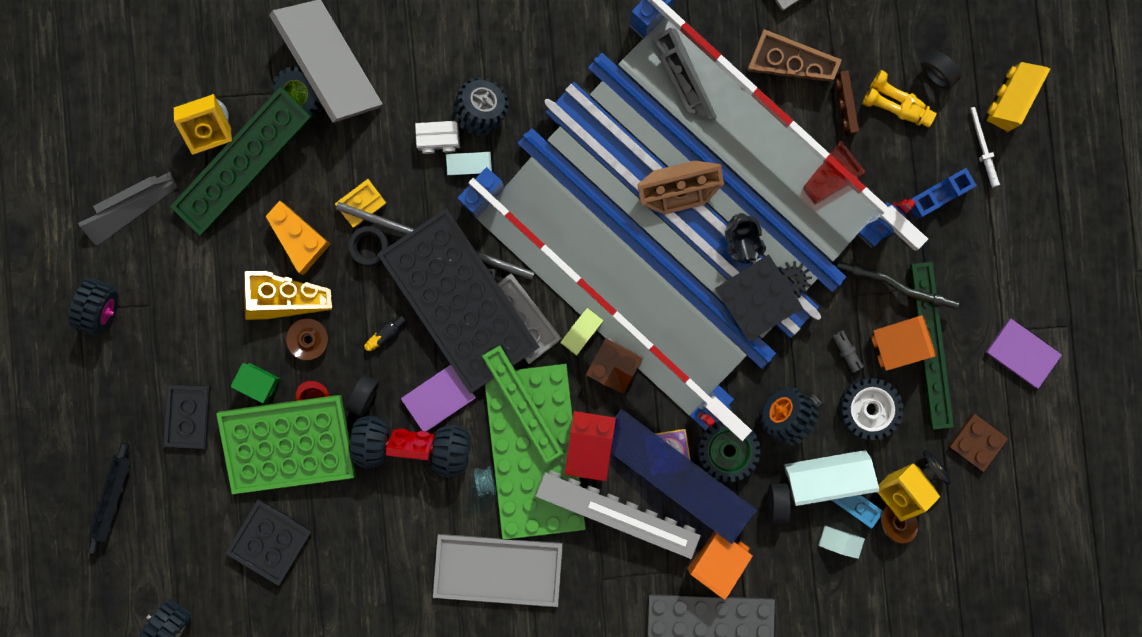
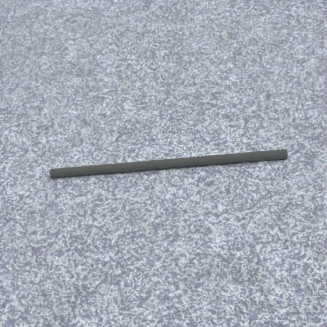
[336,202,535,280]

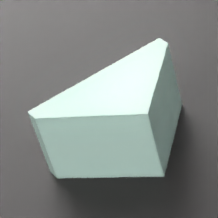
[818,525,865,559]

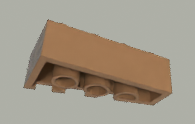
[747,29,842,82]

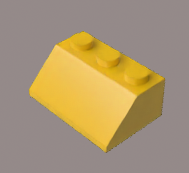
[986,62,1050,132]

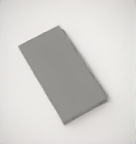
[498,274,562,364]

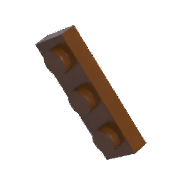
[834,70,859,136]

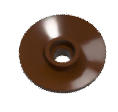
[286,319,328,360]
[881,505,918,544]

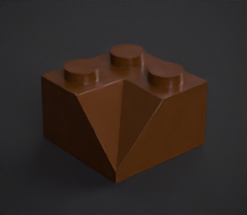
[586,337,644,394]

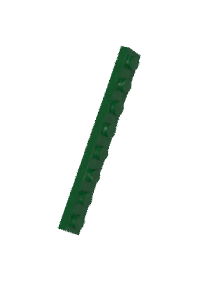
[910,262,954,430]

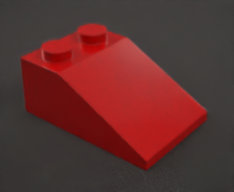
[565,411,616,481]

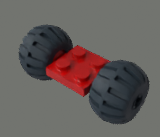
[349,416,470,478]

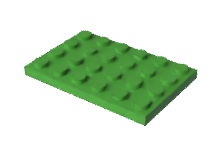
[216,395,356,494]

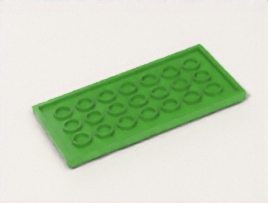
[485,364,586,539]

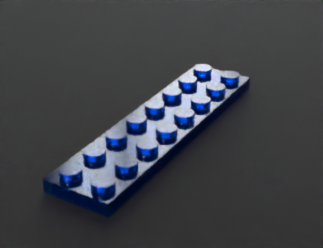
[611,409,757,544]

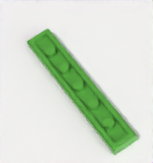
[482,345,564,464]

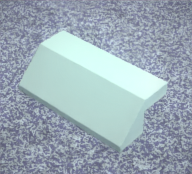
[784,450,879,506]

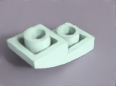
[446,152,492,175]

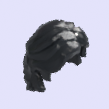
[725,213,766,263]

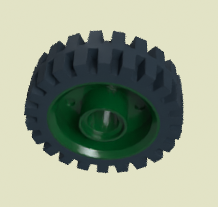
[697,421,760,482]

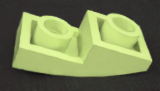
[560,308,603,356]

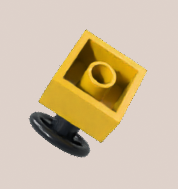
[877,450,952,522]

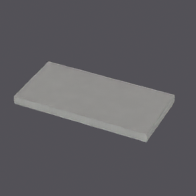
[269,0,382,123]
[433,534,563,607]

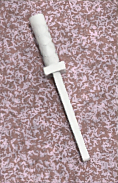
[971,107,1000,188]

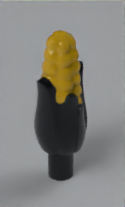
[364,315,407,351]

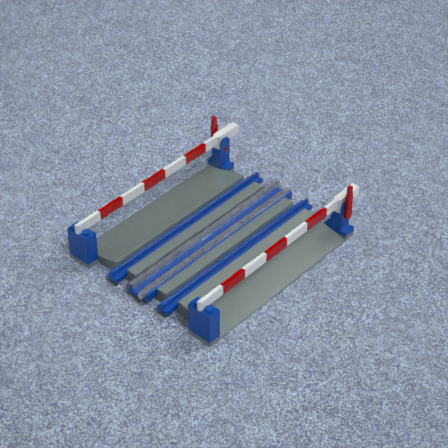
[458,0,928,441]

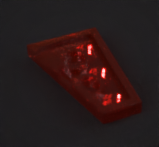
[803,141,866,205]

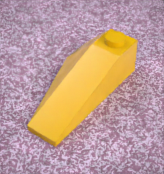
[244,271,332,320]

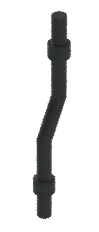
[836,261,959,309]

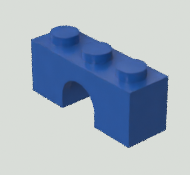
[911,168,977,219]

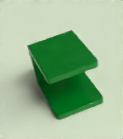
[231,363,281,403]

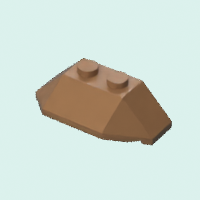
[637,161,724,215]

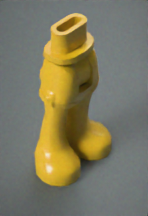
[862,70,937,128]

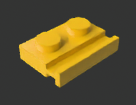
[335,179,387,228]

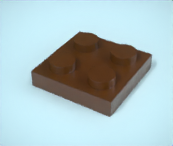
[948,413,1008,472]

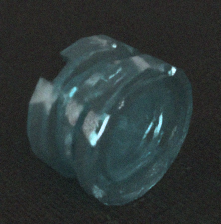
[474,466,496,497]

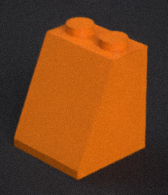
[871,315,936,371]
[687,528,752,600]

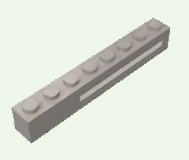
[534,470,701,559]

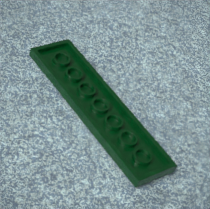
[170,87,312,236]

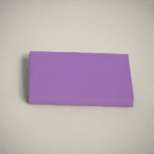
[985,319,1062,389]
[401,365,476,431]

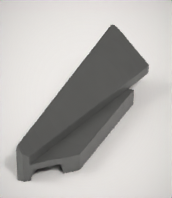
[653,28,717,119]
[78,172,177,245]

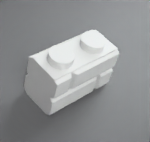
[415,121,460,154]

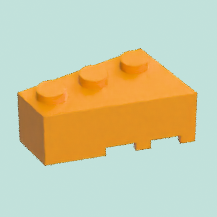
[266,201,331,275]

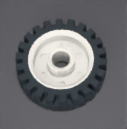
[839,378,904,440]

